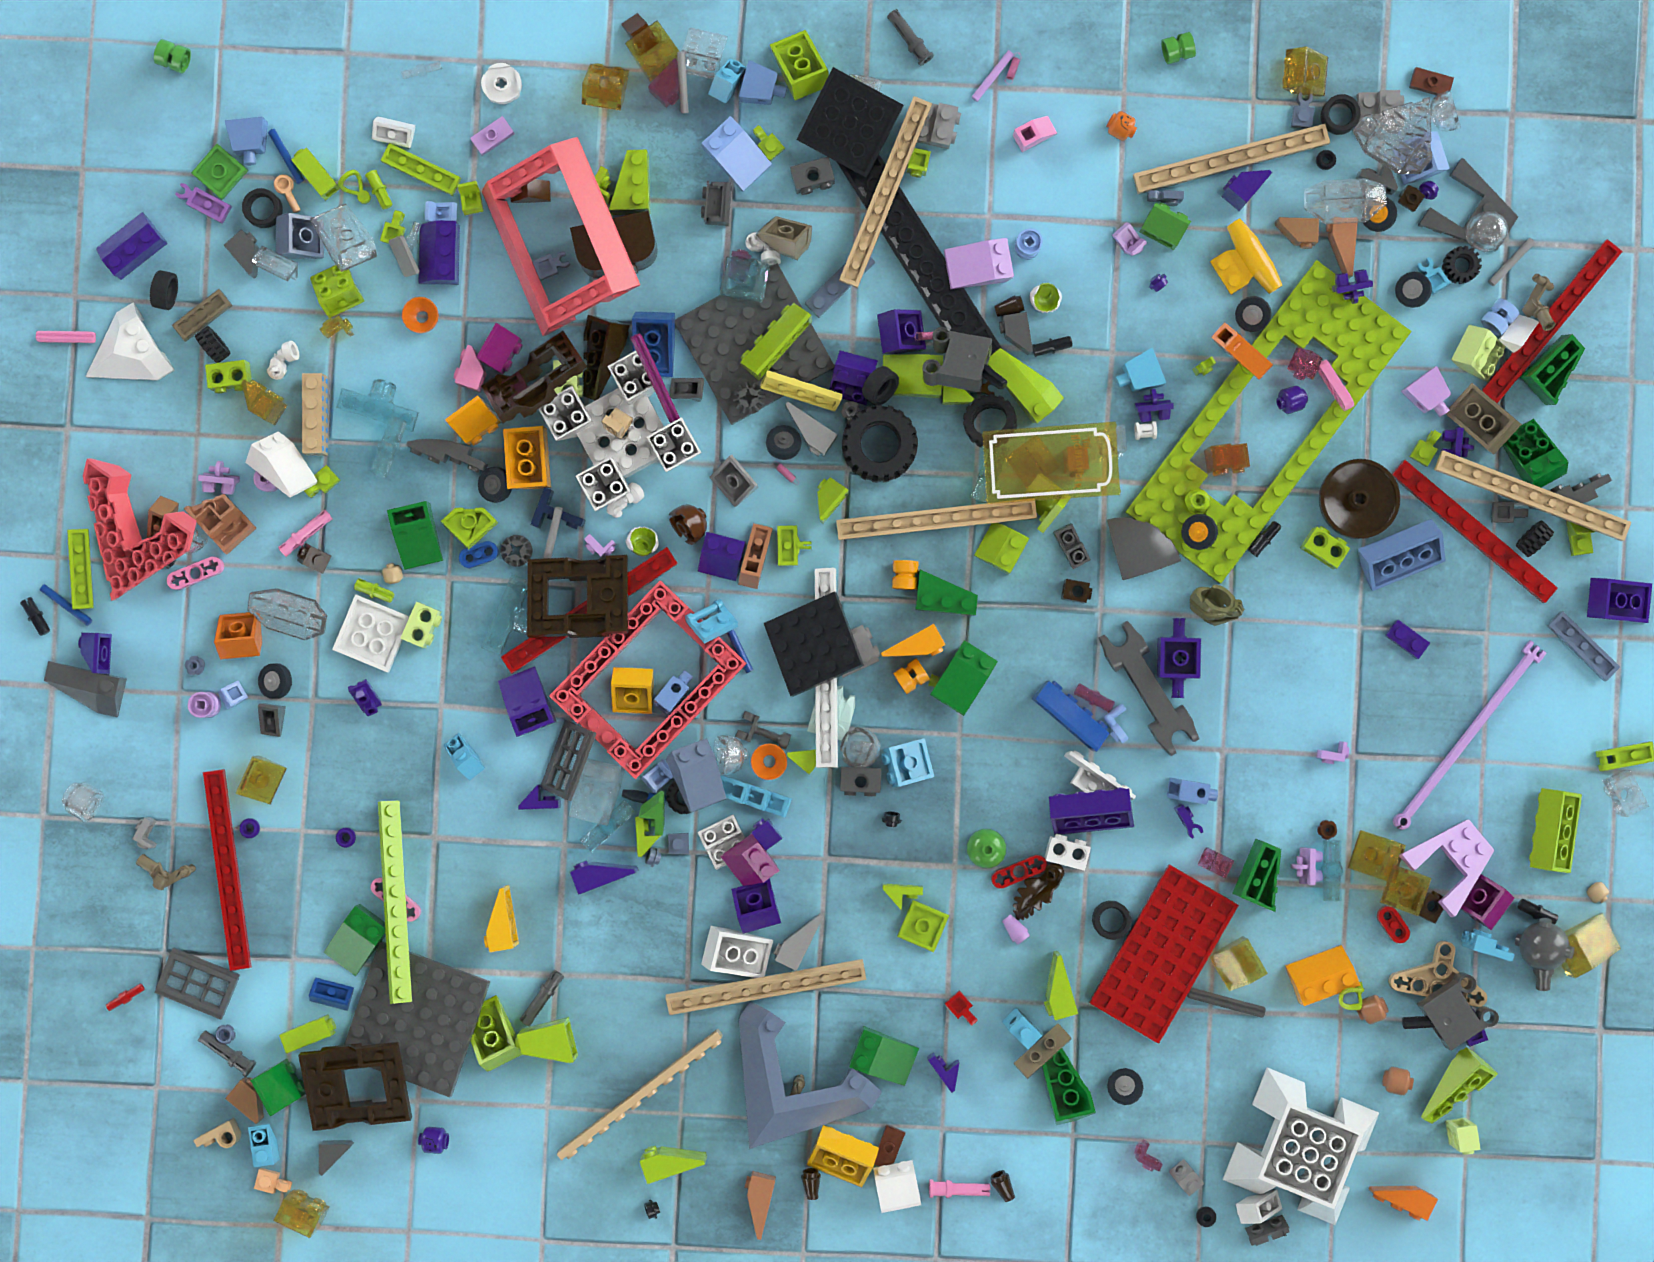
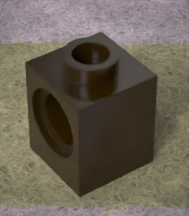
[1061,579,1092,603]
[1413,891,1444,924]

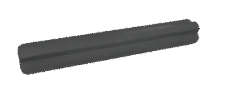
[1187,988,1266,1018]

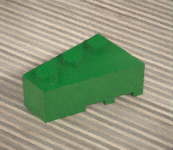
[1520,334,1585,405]
[915,569,978,616]
[1232,838,1281,912]

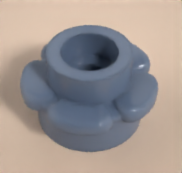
[185,656,205,675]
[645,848,661,867]
[216,1024,236,1044]

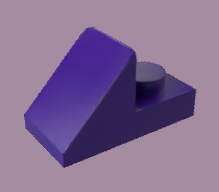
[518,784,561,810]
[927,1052,960,1093]

